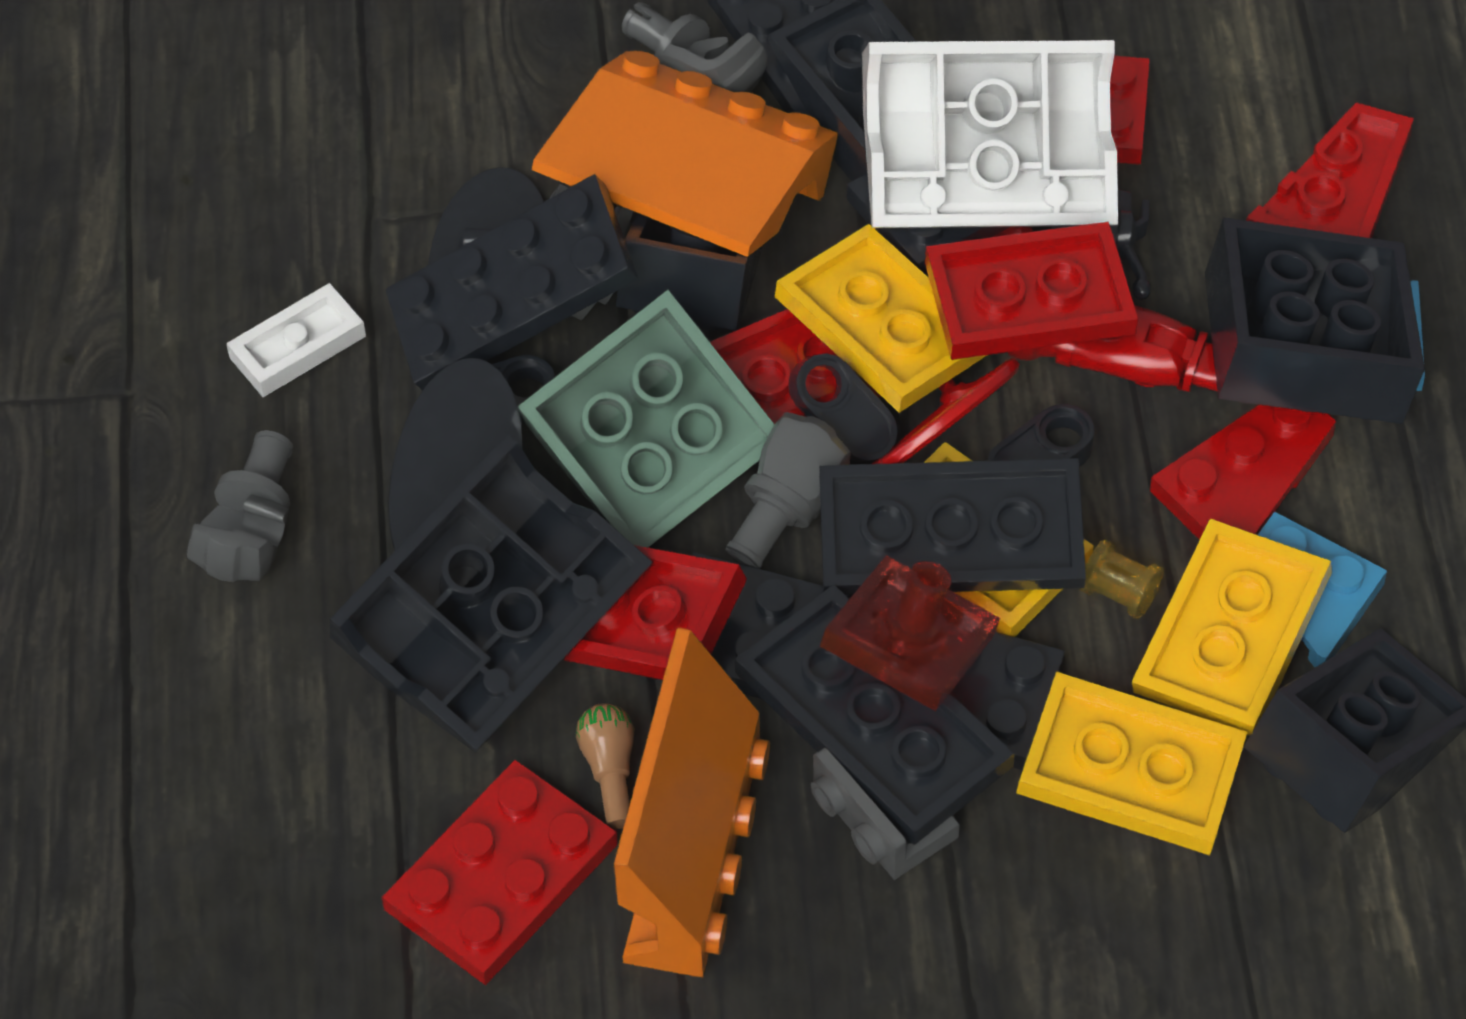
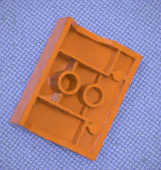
[532,51,838,257]
[614,628,770,978]

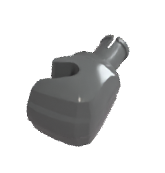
[622,2,768,93]
[725,412,851,569]
[187,430,293,582]

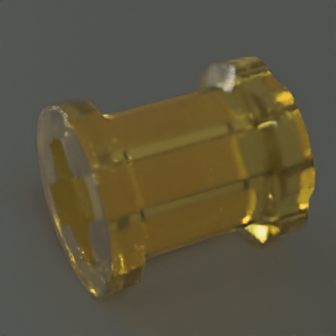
[1079,539,1164,619]

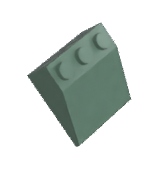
[518,290,775,548]

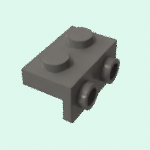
[811,748,959,880]

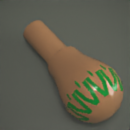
[576,703,635,829]

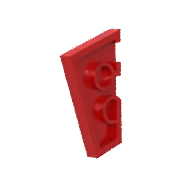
[1246,103,1414,238]
[1150,404,1336,540]

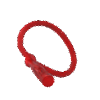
[872,358,1020,464]

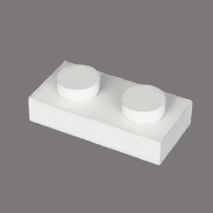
[226,283,366,397]

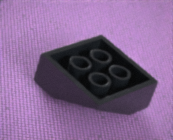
[1205,217,1425,424]

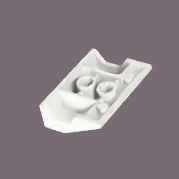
[862,40,1118,228]

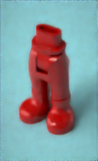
[1008,305,1217,392]

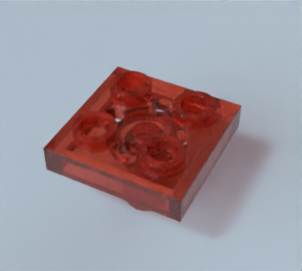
[820,555,1001,711]

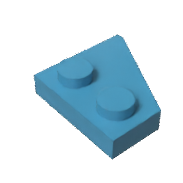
[1258,512,1387,668]

